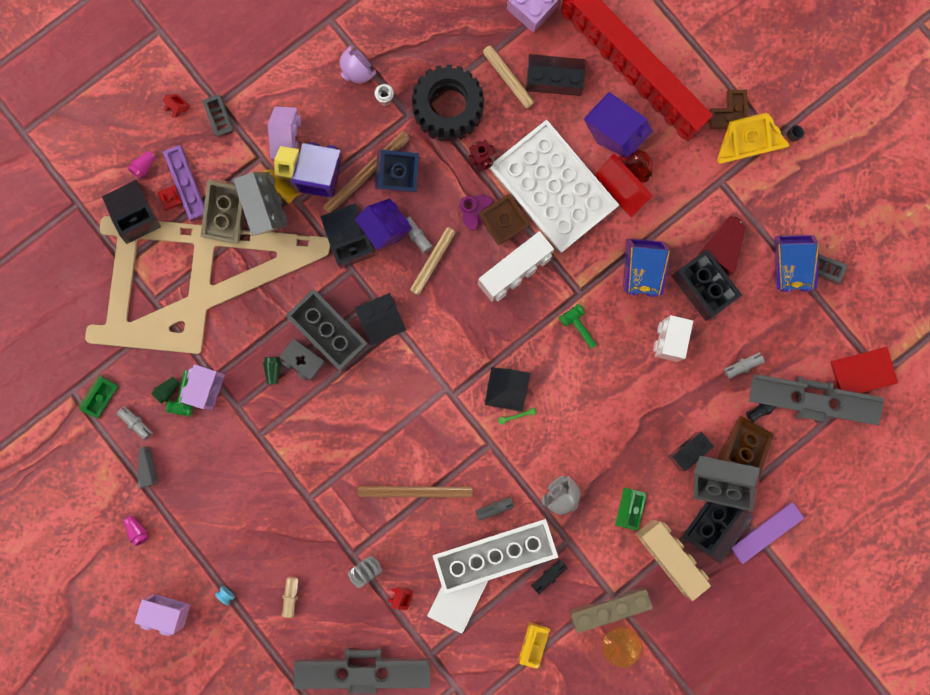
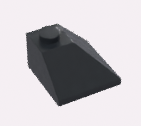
[484,367,530,412]

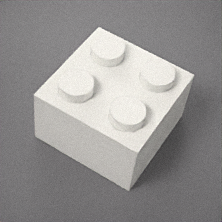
[653,315,693,362]

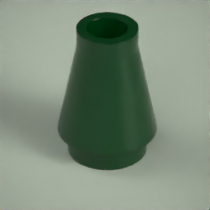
[262,356,282,384]
[151,376,180,404]

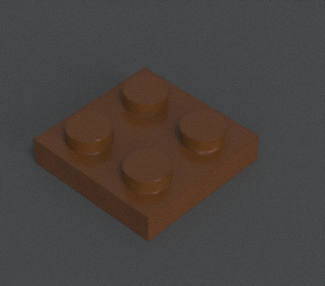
[477,193,530,246]

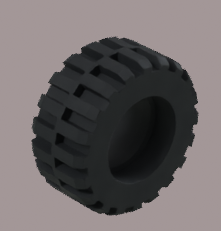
[412,64,484,142]

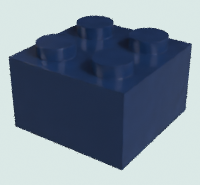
[375,150,419,193]

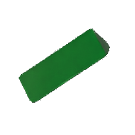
[79,374,118,419]
[615,488,647,531]

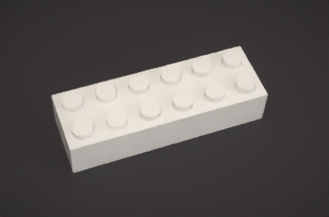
[433,519,558,595]

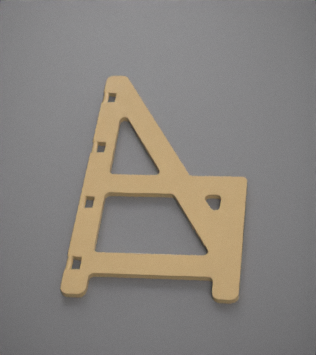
[85,216,330,354]

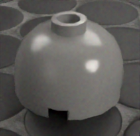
[542,475,581,515]

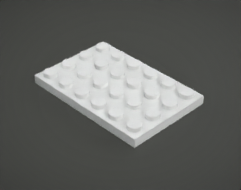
[489,120,619,254]

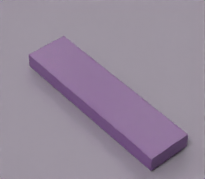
[163,145,204,221]
[731,502,804,564]

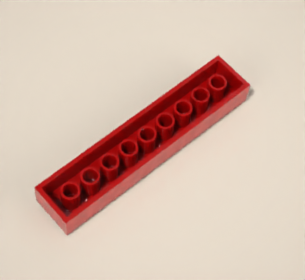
[561,0,713,142]

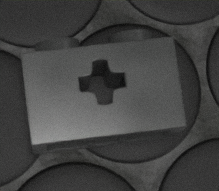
[280,339,327,381]

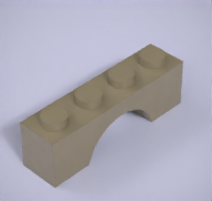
[569,586,653,633]

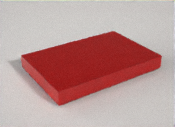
[594,154,653,217]
[830,347,898,393]

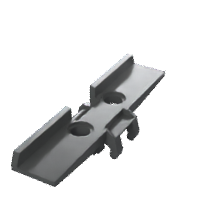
[749,375,884,426]
[294,647,430,694]

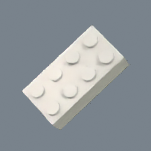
[478,231,554,302]

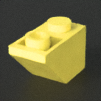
[274,146,299,180]

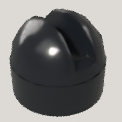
[787,125,804,142]

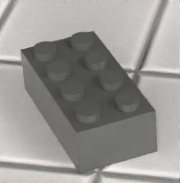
[285,289,369,372]

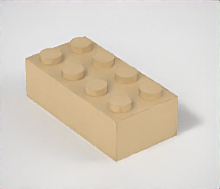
[635,520,711,601]

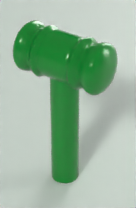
[559,304,597,349]
[165,370,193,417]

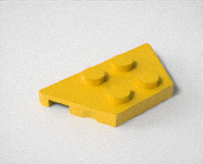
[717,113,789,164]

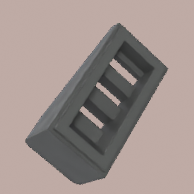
[202,94,234,137]
[818,254,848,285]
[138,447,159,489]

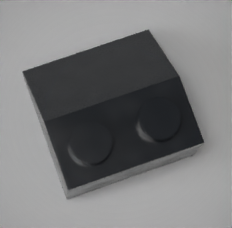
[355,293,406,345]

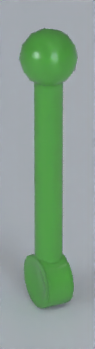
[498,408,537,425]

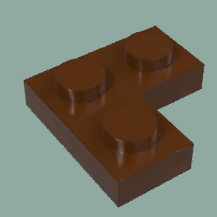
[709,89,749,129]

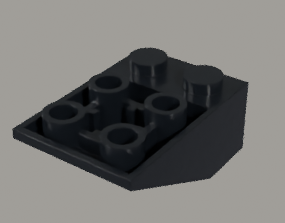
[102,180,161,244]
[320,203,376,269]

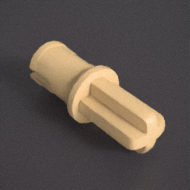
[281,577,298,618]

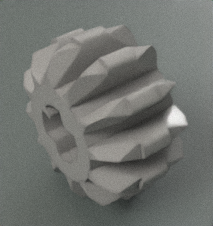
[348,556,382,588]

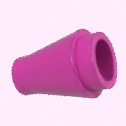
[128,150,156,179]
[123,516,149,546]

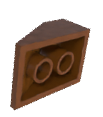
[717,416,774,477]

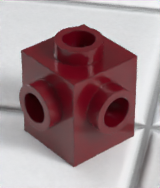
[468,140,497,172]

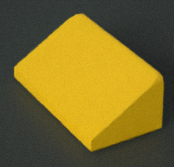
[262,169,298,204]

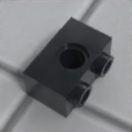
[667,432,714,472]

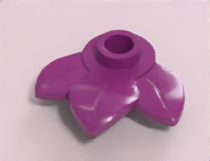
[459,195,492,231]

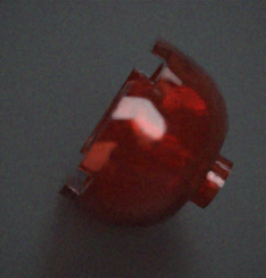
[618,149,653,183]

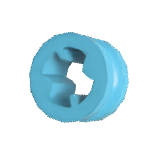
[215,586,235,605]

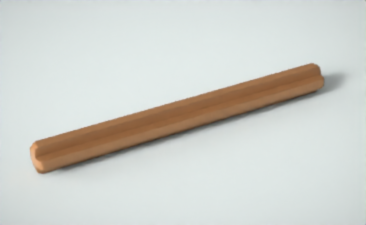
[324,131,410,213]
[358,486,473,497]

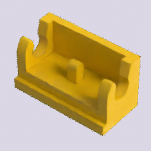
[518,622,550,669]

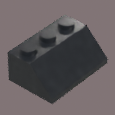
[526,54,585,96]
[671,249,742,321]
[682,502,754,564]

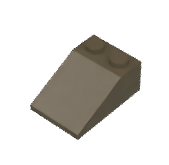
[200,179,246,244]

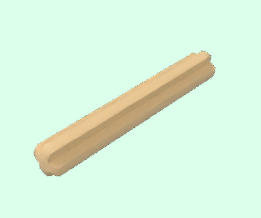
[483,46,534,108]
[410,227,455,295]

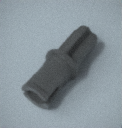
[475,496,515,520]

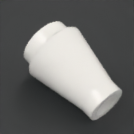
[375,84,394,106]

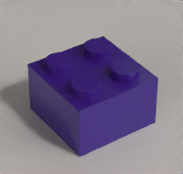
[355,198,413,250]

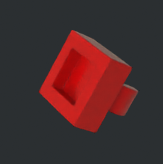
[162,93,190,118]
[157,185,183,211]
[388,588,413,610]

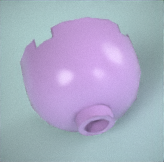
[339,45,376,84]

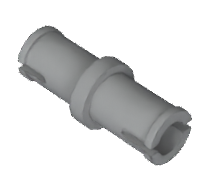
[406,217,433,254]
[724,352,765,379]
[116,406,153,441]

